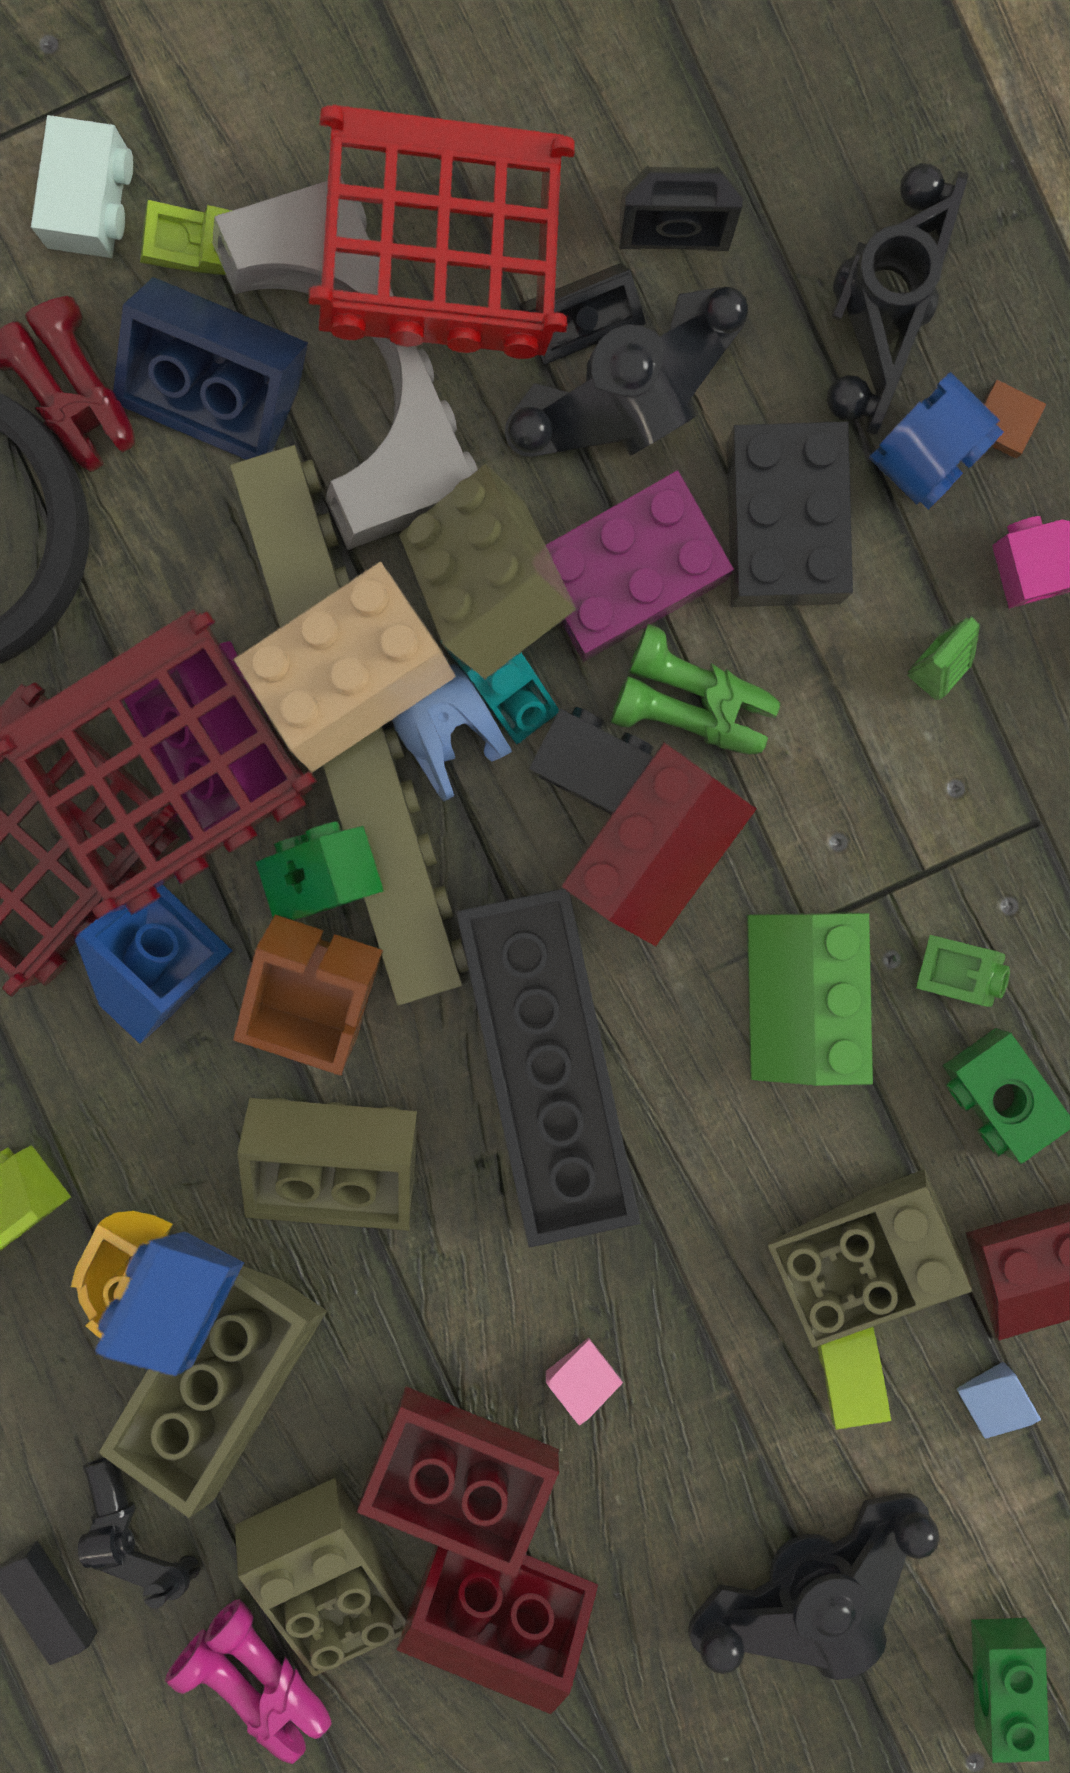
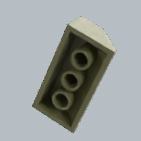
[98,1266,327,1518]

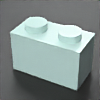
[31,115,133,258]

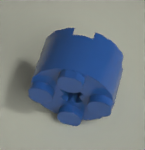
[869,372,1004,509]

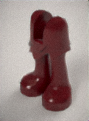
[0,296,135,472]

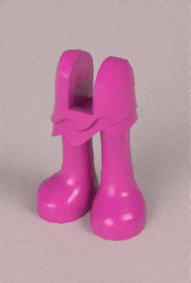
[165,1599,331,1764]

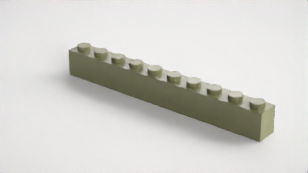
[230,445,469,1006]

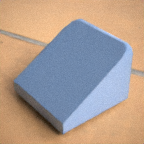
[956,1362,1041,1439]

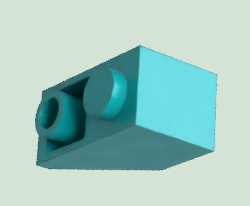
[440,641,559,745]

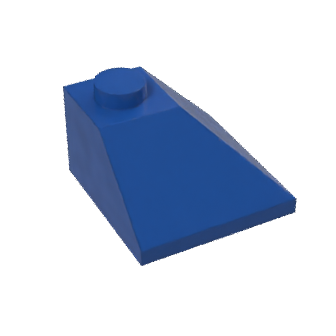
[75,884,233,1044]

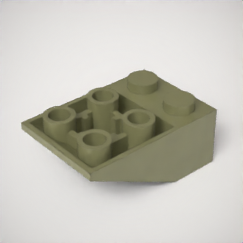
[768,1169,972,1348]
[235,1478,408,1677]

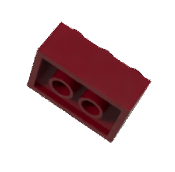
[562,742,756,946]
[966,1203,1070,1341]
[396,1545,598,1714]

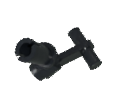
[78,1457,200,1609]

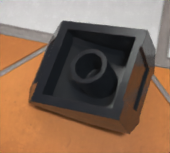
[619,165,743,251]

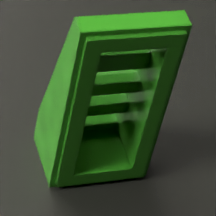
[907,617,980,700]

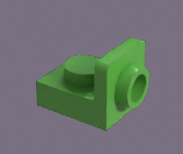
[916,935,1010,1007]

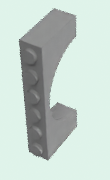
[212,176,478,550]

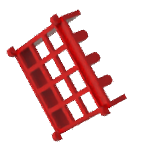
[308,105,575,359]

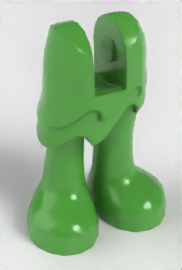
[610,624,781,755]

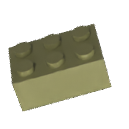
[399,464,576,679]

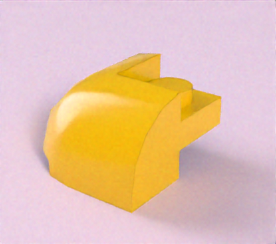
[71,1211,173,1339]

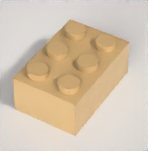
[234,562,456,772]

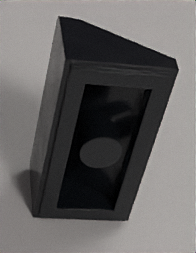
[520,264,646,365]
[0,1541,98,1665]

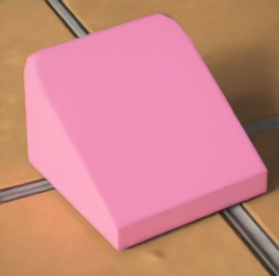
[546,1338,623,1425]

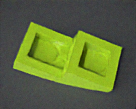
[140,200,232,275]
[817,1327,891,1430]

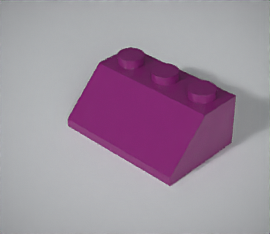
[124,641,287,840]

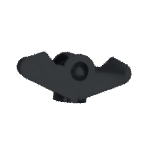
[827,163,968,435]
[505,286,749,457]
[688,1493,940,1680]

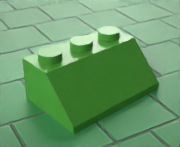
[747,912,873,1086]

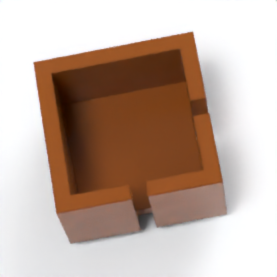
[233,914,383,1076]

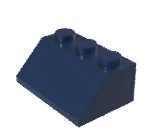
[113,277,308,460]

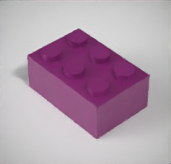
[546,470,734,662]

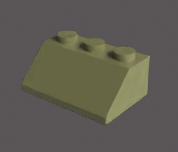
[237,1098,417,1231]

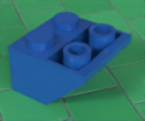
[94,1231,244,1376]

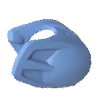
[392,664,512,802]

